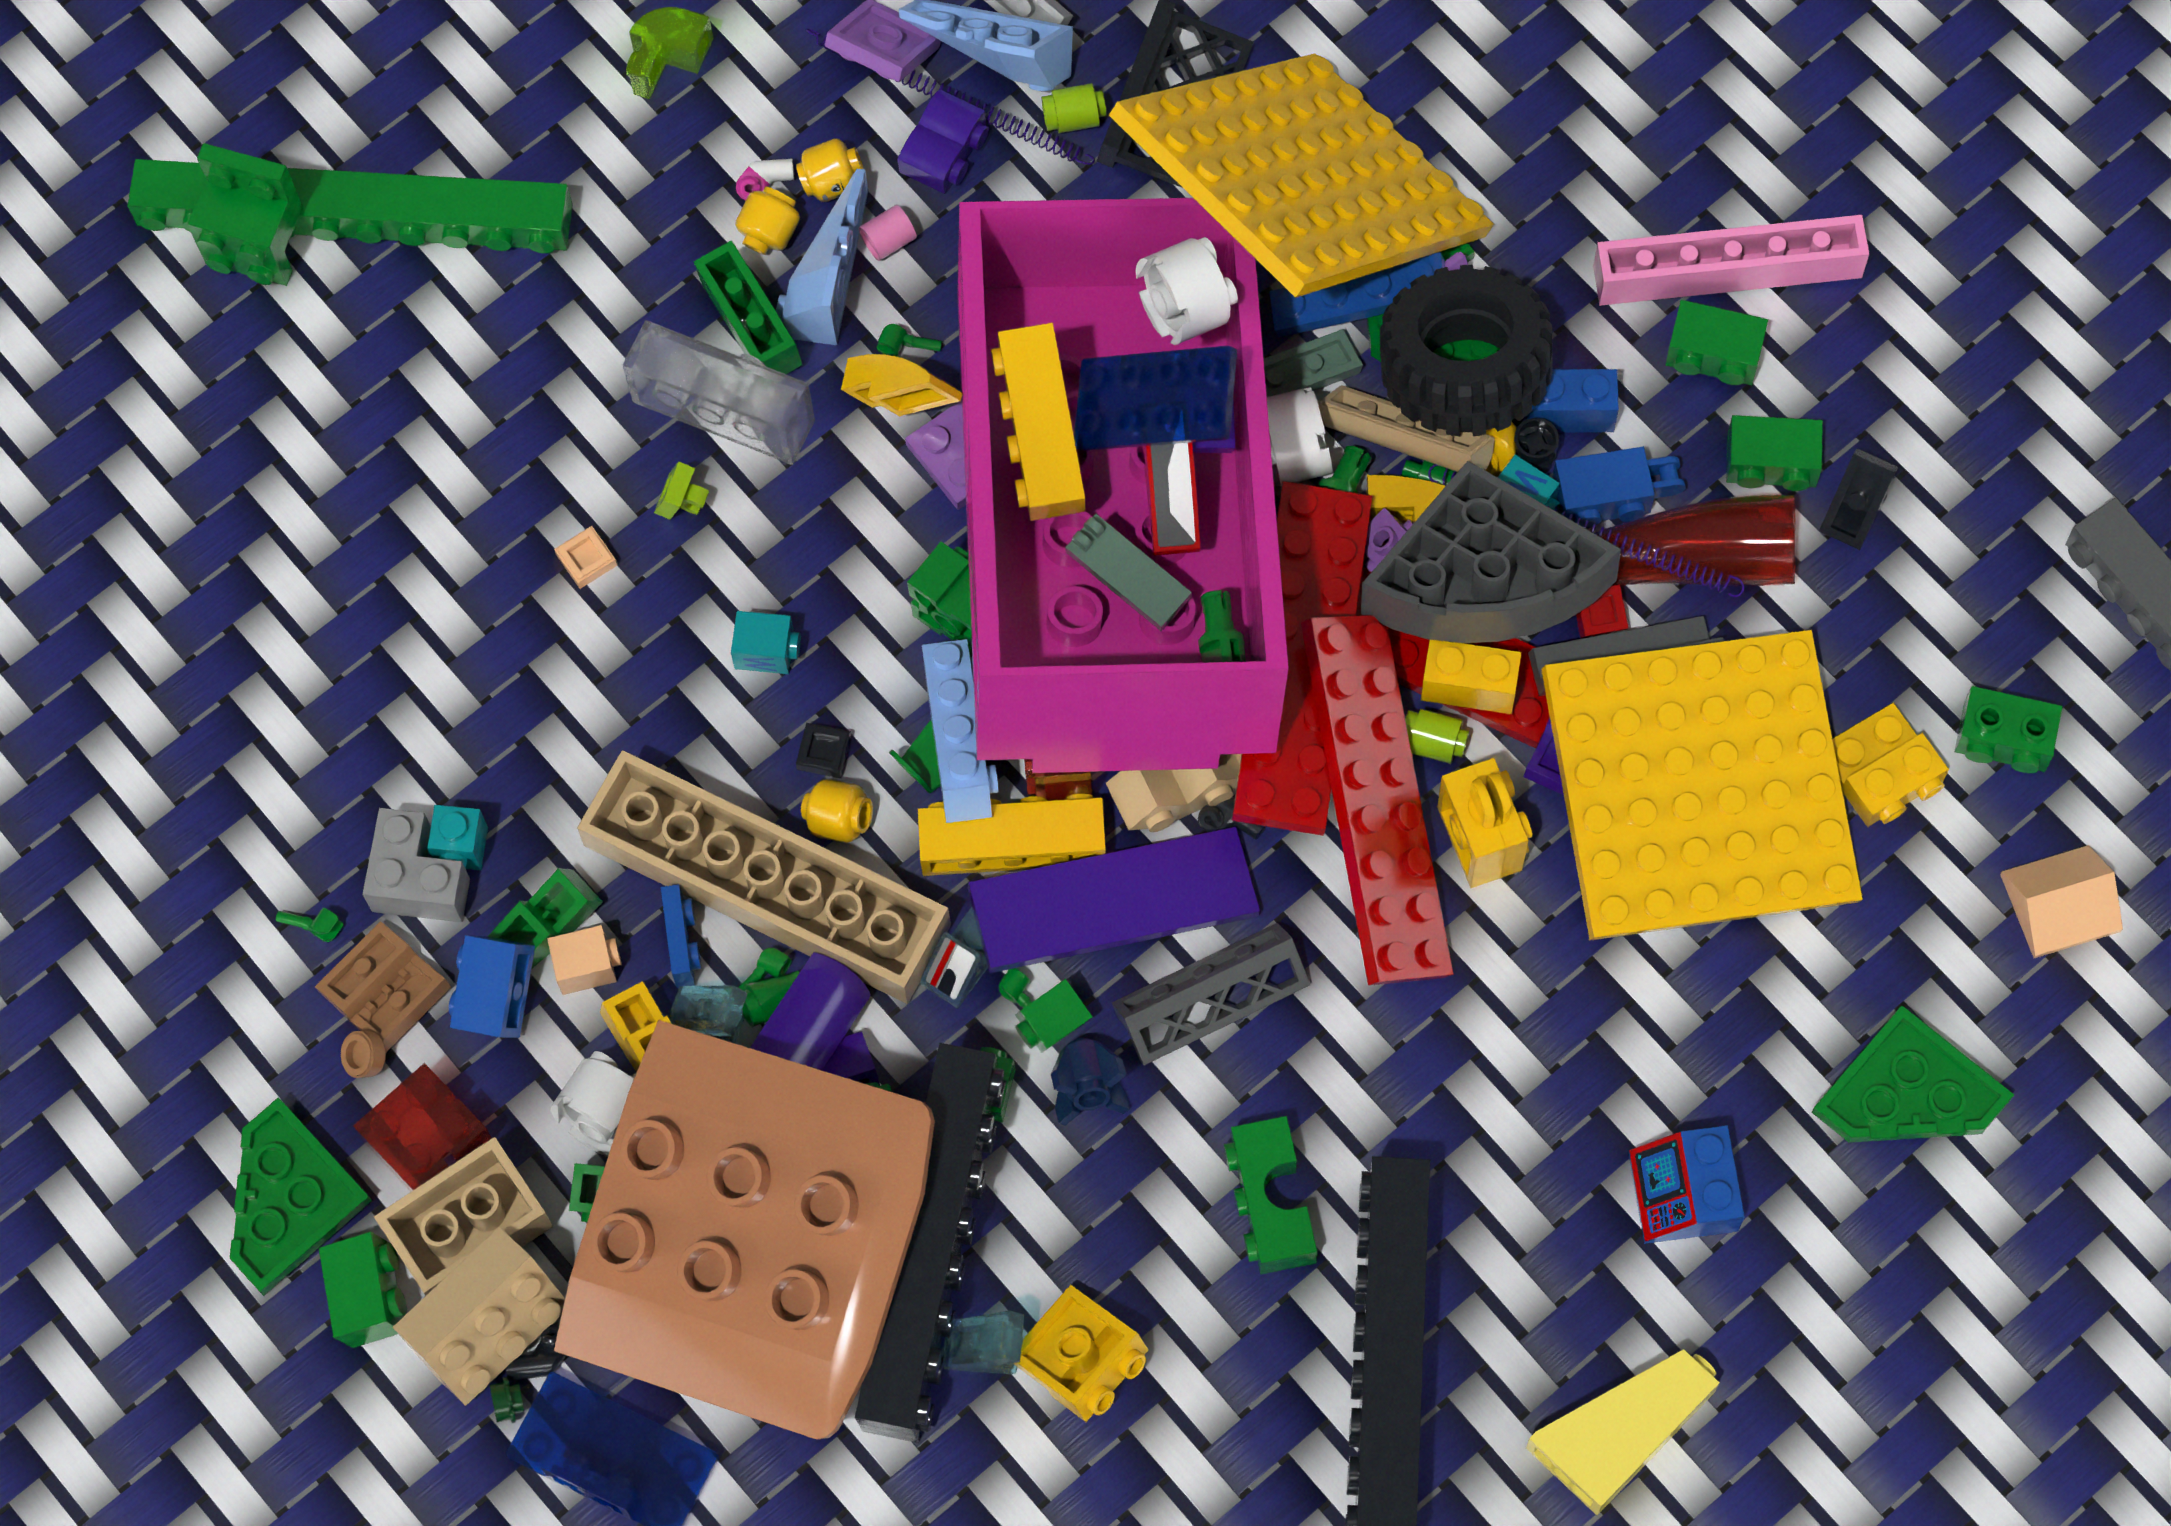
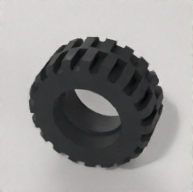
[1380,265,1552,437]

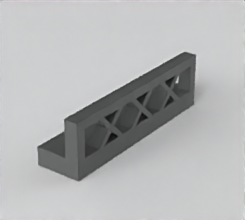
[1528,616,1724,696]
[1112,923,1310,1065]

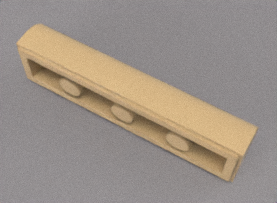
[1317,385,1494,472]

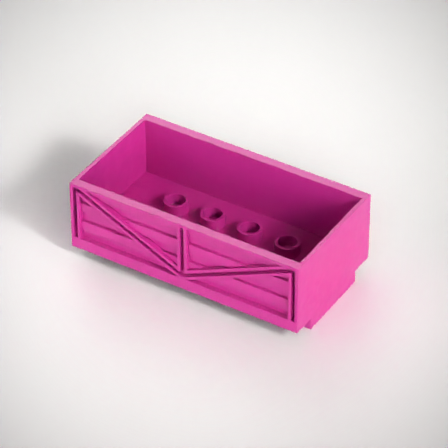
[957,198,1288,773]

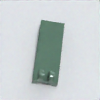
[1264,329,1363,397]
[1065,514,1192,631]

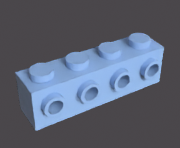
[922,639,999,823]

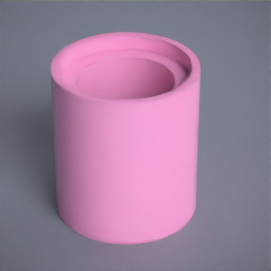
[859,205,917,261]

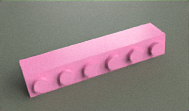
[1593,215,1869,306]

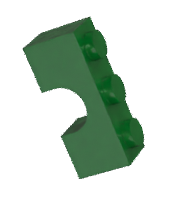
[1224,1116,1317,1275]

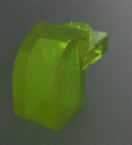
[626,7,713,100]

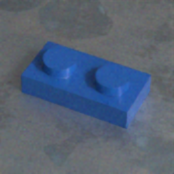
[661,884,701,988]

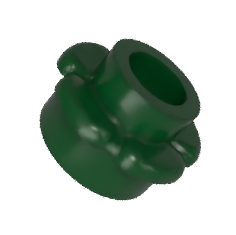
[490,1377,524,1424]

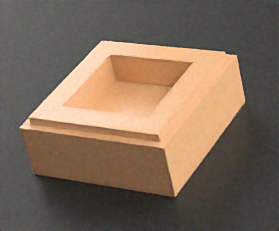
[554,526,618,589]

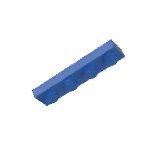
[1270,252,1445,337]

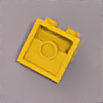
[1832,703,1949,827]
[1008,1285,1149,1422]

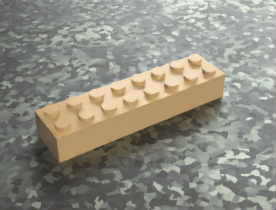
[577,750,951,1004]

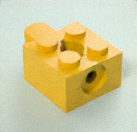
[1437,758,1532,889]

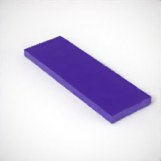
[967,827,1260,973]

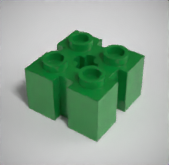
[907,541,972,657]

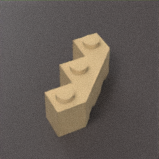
[1106,754,1241,832]

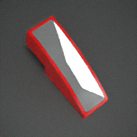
[1140,402,1200,556]

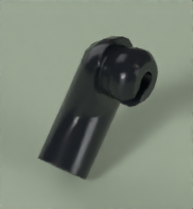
[1198,799,1267,840]
[506,1326,566,1381]

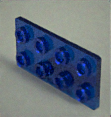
[1074,346,1237,451]
[506,1372,719,1526]

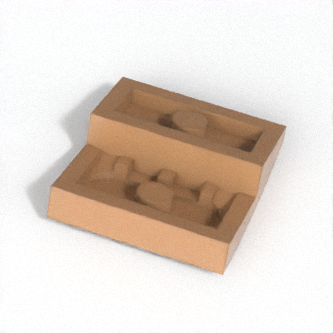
[315,921,451,1052]

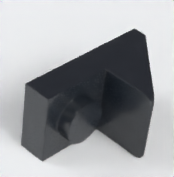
[1819,449,1898,550]

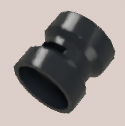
[1514,417,1559,473]

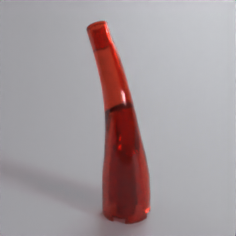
[1465,495,1796,644]

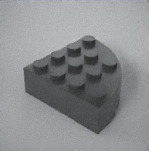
[1361,461,1621,643]

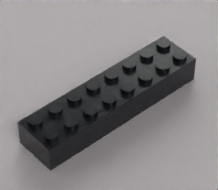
[855,1043,1007,1443]
[1345,1156,1430,1526]

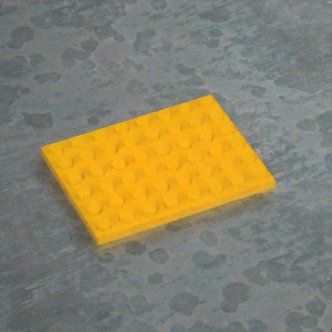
[1109,53,1494,298]

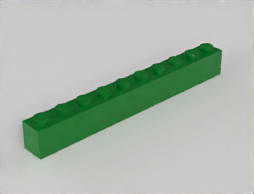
[127,159,573,253]

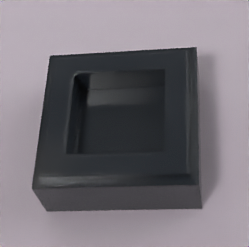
[796,722,852,778]

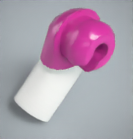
[736,159,794,201]

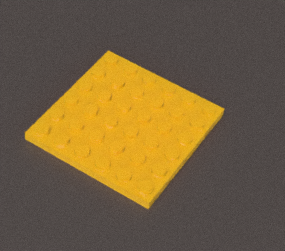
[1541,630,1863,940]

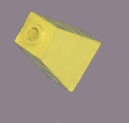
[1526,1349,1720,1515]

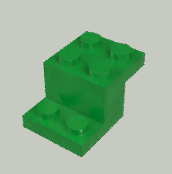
[187,143,303,286]

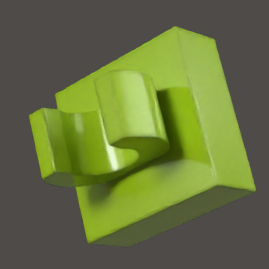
[654,461,709,520]

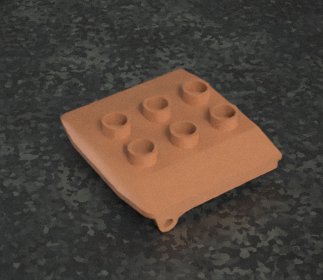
[554,1020,935,1439]

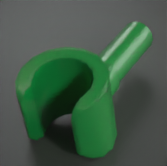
[877,324,942,356]
[276,908,344,943]
[732,948,792,997]
[999,968,1033,1008]

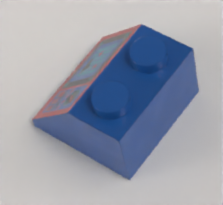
[1628,1125,1745,1244]

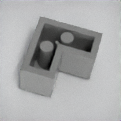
[363,808,470,922]

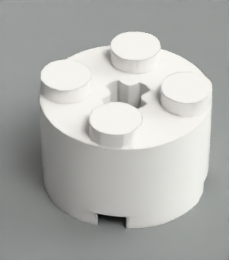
[1136,237,1238,345]
[1267,387,1333,486]
[550,1051,636,1157]

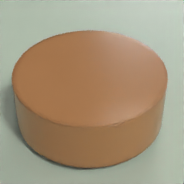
[341,1031,386,1078]

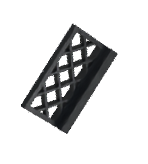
[1096,0,1254,188]

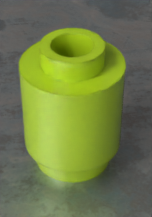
[1041,83,1106,133]
[1405,709,1470,764]

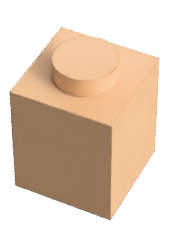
[547,925,622,995]

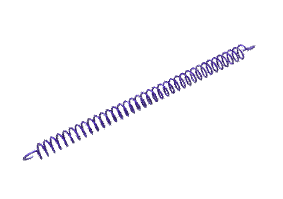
[806,29,1095,165]
[1428,464,1744,597]

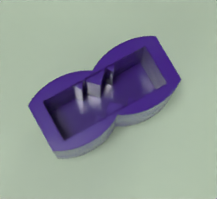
[897,89,989,194]

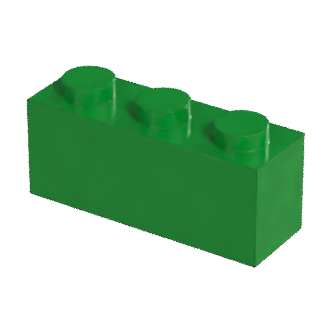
[693,240,803,387]

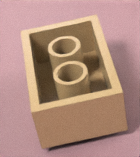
[374,1137,553,1296]
[392,1227,565,1406]

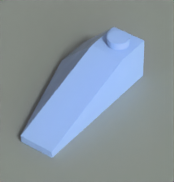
[899,0,1073,91]
[776,168,868,345]

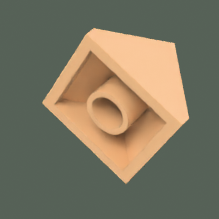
[2000,845,2123,958]

